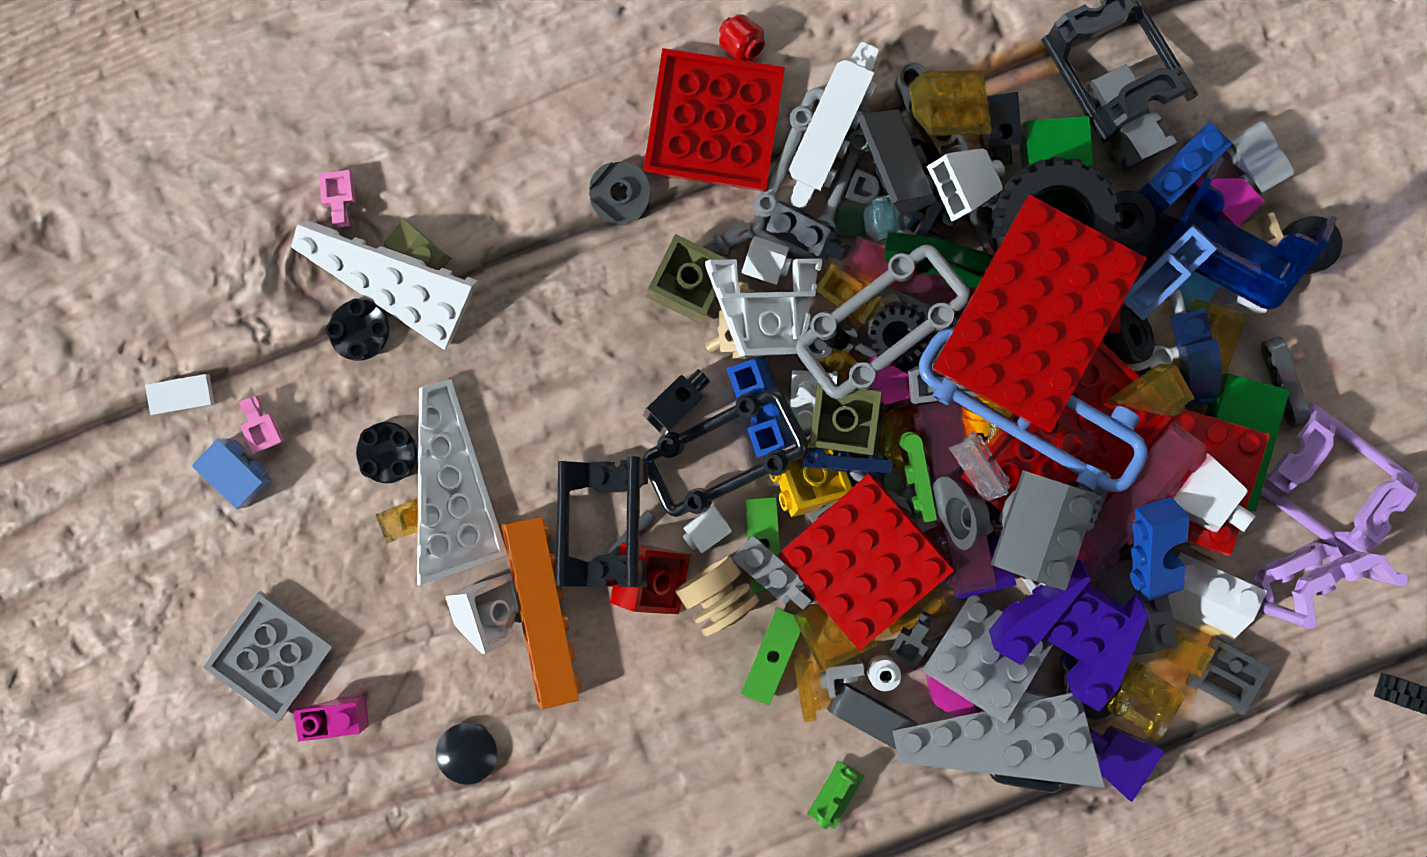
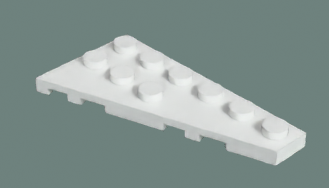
[291,219,478,350]
[417,379,508,586]

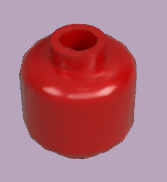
[719,14,765,61]

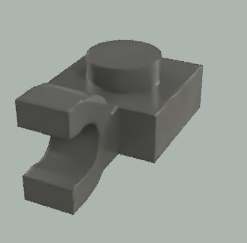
[888,611,934,670]

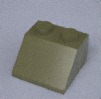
[646,234,728,324]
[809,383,882,455]

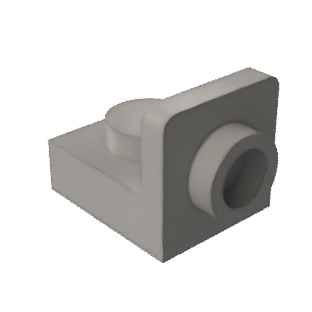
[819,657,865,698]

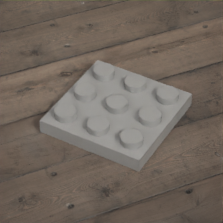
[203,591,336,722]
[922,595,1053,724]

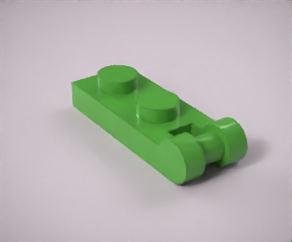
[899,431,937,523]

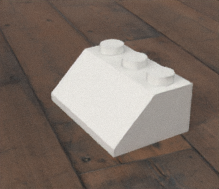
[1168,550,1267,644]

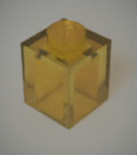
[1158,628,1215,677]

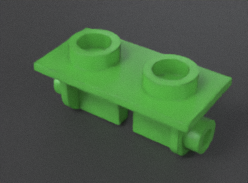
[807,760,865,829]

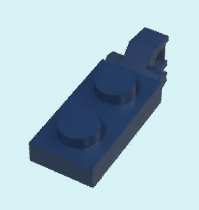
[802,447,893,476]

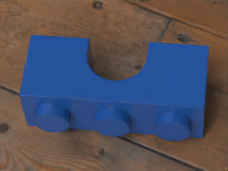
[1138,122,1233,218]
[726,356,795,458]
[1130,497,1190,601]

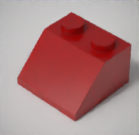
[610,542,691,615]

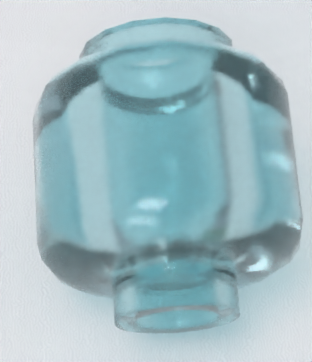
[863,196,906,245]

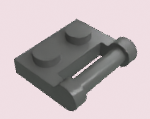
[1186,636,1271,715]

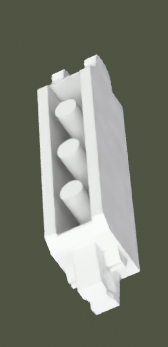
[789,42,879,209]

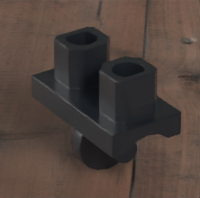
[906,195,958,241]

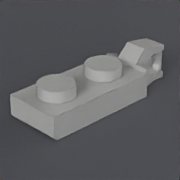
[732,535,811,609]

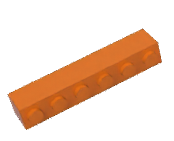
[501,516,582,710]

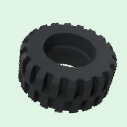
[991,157,1123,250]

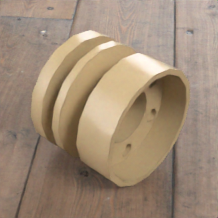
[676,555,759,636]

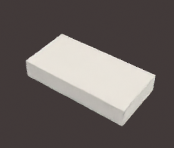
[145,374,215,415]

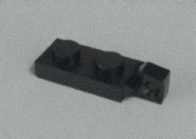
[765,201,851,260]

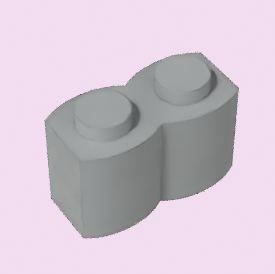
[1223,120,1294,194]

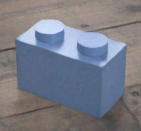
[192,438,272,509]

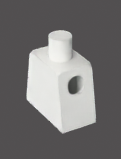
[927,148,1005,221]
[1173,453,1255,532]

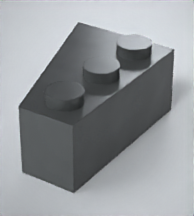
[1085,64,1177,171]

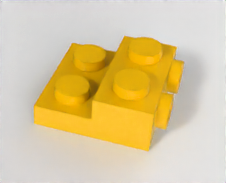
[769,444,852,517]

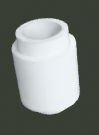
[866,655,901,691]

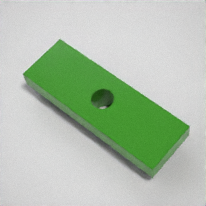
[745,497,780,592]
[741,607,805,706]

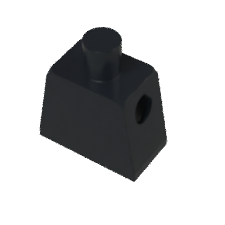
[974,92,1022,166]
[643,369,710,435]

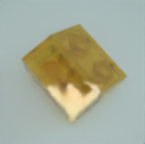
[909,70,992,135]

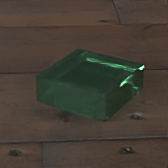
[835,205,869,242]

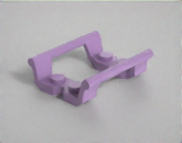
[1261,402,1419,555]
[1251,542,1409,629]

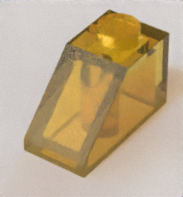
[815,264,882,325]
[1108,364,1194,417]
[376,499,418,544]

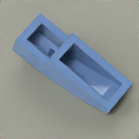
[1123,224,1217,320]

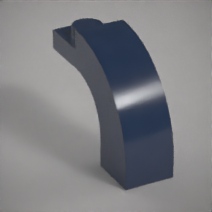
[1169,308,1222,409]

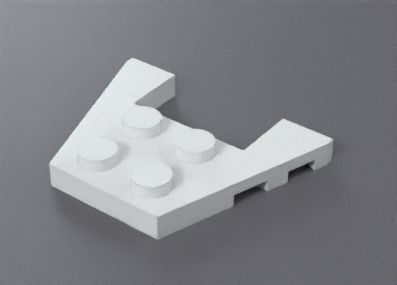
[705,259,822,357]

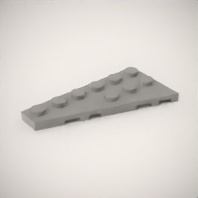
[892,693,1105,788]

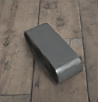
[827,683,919,749]

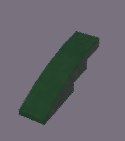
[884,232,994,287]

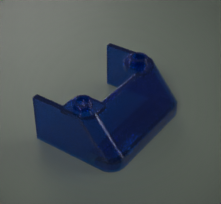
[1165,156,1337,309]

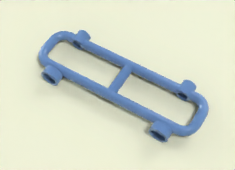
[919,328,1148,492]

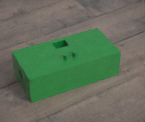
[1020,116,1093,224]
[1204,374,1290,512]

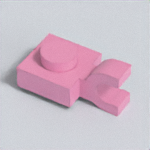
[319,170,356,229]
[239,396,284,454]

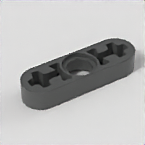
[1261,336,1310,426]

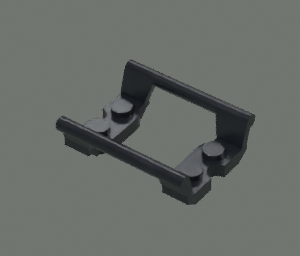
[1041,0,1198,143]
[556,456,648,587]

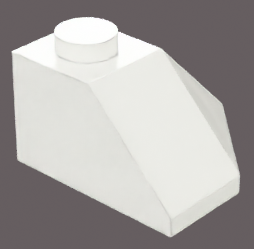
[445,573,519,654]

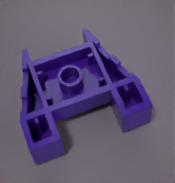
[989,559,1149,711]

